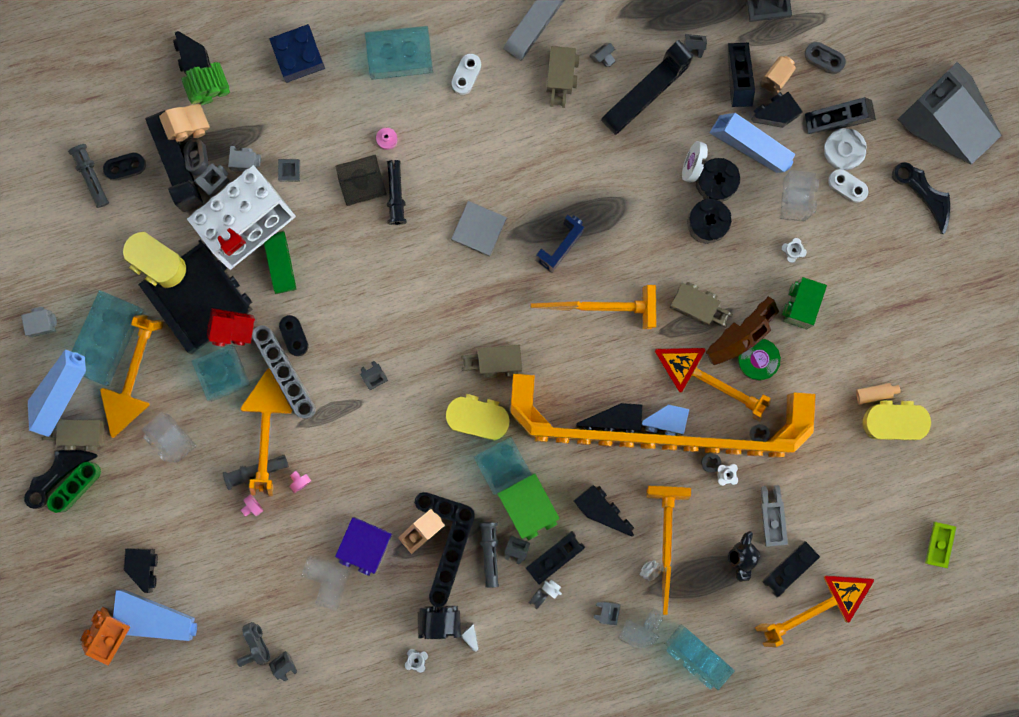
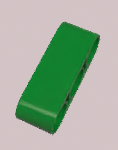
[264,231,297,294]
[47,462,101,513]

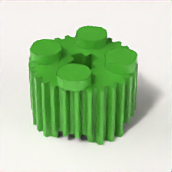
[181,62,230,105]

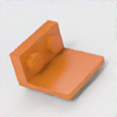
[80,607,130,666]

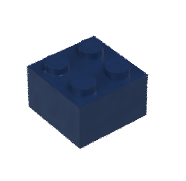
[269,24,325,83]

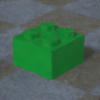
[781,277,827,330]

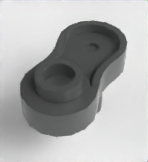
[237,622,270,667]

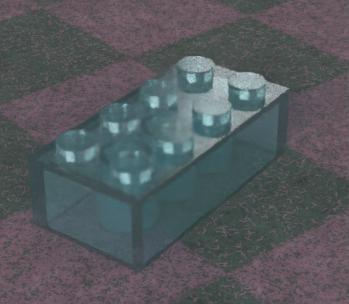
[71,290,143,386]

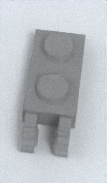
[761,485,788,547]

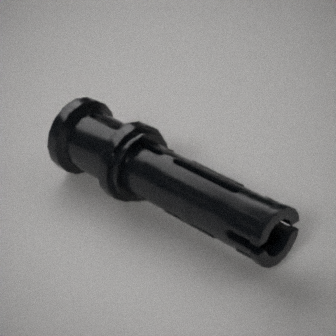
[387,160,407,225]

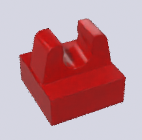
[218,228,246,256]

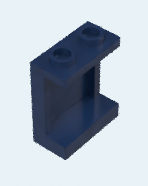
[535,215,584,273]

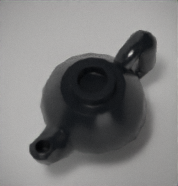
[728,531,760,582]

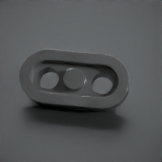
[805,42,846,74]
[183,138,208,176]

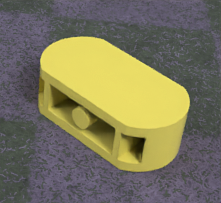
[123,232,186,288]
[446,394,509,441]
[863,401,931,440]

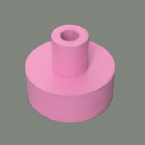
[376,128,398,150]
[289,471,311,493]
[241,494,263,516]

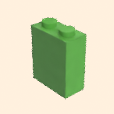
[498,474,560,540]

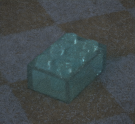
[365,26,433,80]
[664,624,735,690]

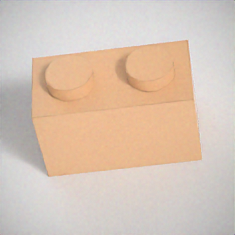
[398,509,445,554]

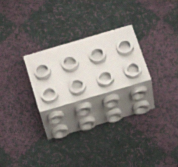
[187,165,296,270]

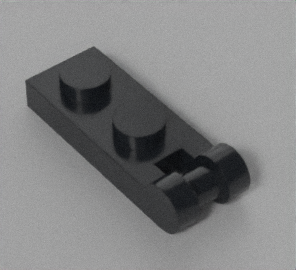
[526,531,586,585]
[762,541,820,597]

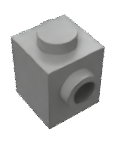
[21,307,57,337]

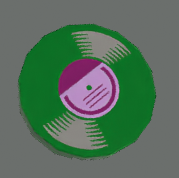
[738,339,781,381]

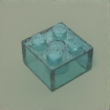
[192,345,251,402]
[474,437,532,495]

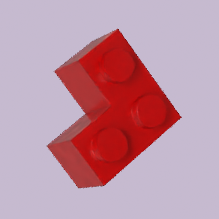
[207,308,255,346]

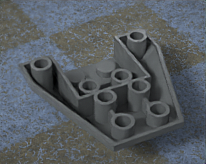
[897,62,1002,165]

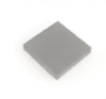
[451,201,507,256]

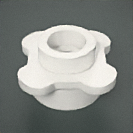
[782,238,807,263]
[717,464,738,486]
[640,560,661,581]
[542,579,562,599]
[405,649,428,673]

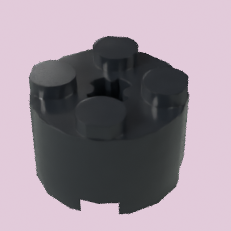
[696,158,740,203]
[687,198,732,244]
[418,606,461,639]

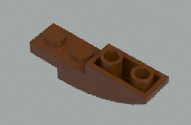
[706,296,779,365]

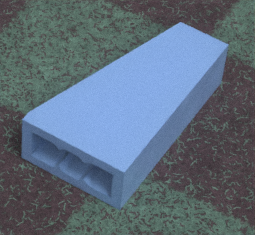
[709,113,795,173]
[28,350,86,437]
[113,589,197,641]

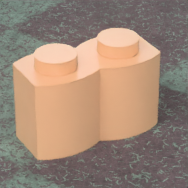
[760,56,796,95]
[159,104,210,142]

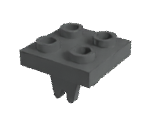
[747,0,792,22]

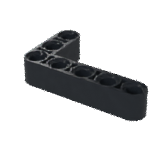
[601,40,694,135]
[145,110,203,212]
[415,492,475,607]

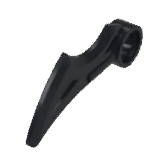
[892,162,950,234]
[24,450,98,509]

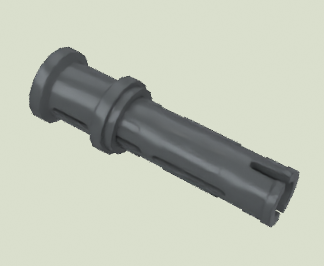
[68,144,109,208]
[223,454,289,490]
[479,522,499,588]

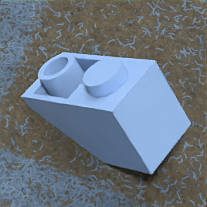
[641,405,689,436]

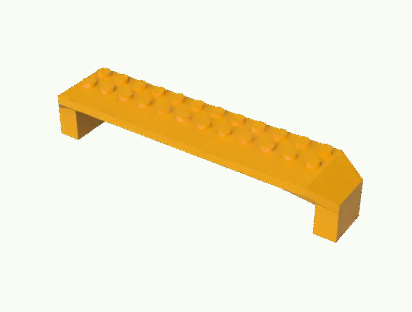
[510,374,816,458]

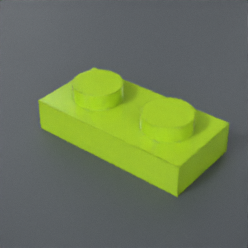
[925,522,956,569]

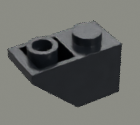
[173,31,211,74]
[751,91,803,128]
[124,548,158,593]

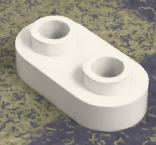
[452,54,481,95]
[828,169,868,203]

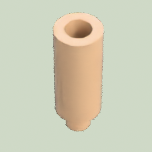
[856,383,900,405]

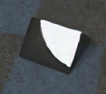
[335,155,387,206]

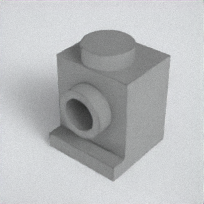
[228,146,261,172]
[194,163,230,198]

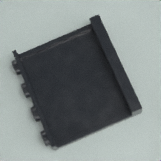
[138,239,253,354]

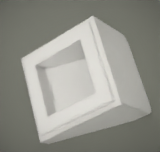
[461,624,478,651]

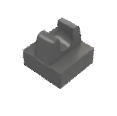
[684,34,707,58]
[590,43,616,67]
[278,159,300,182]
[360,361,388,390]
[505,536,530,564]
[594,602,621,625]
[269,651,297,681]

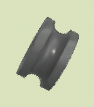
[749,424,770,442]
[701,453,721,472]
[528,588,548,609]

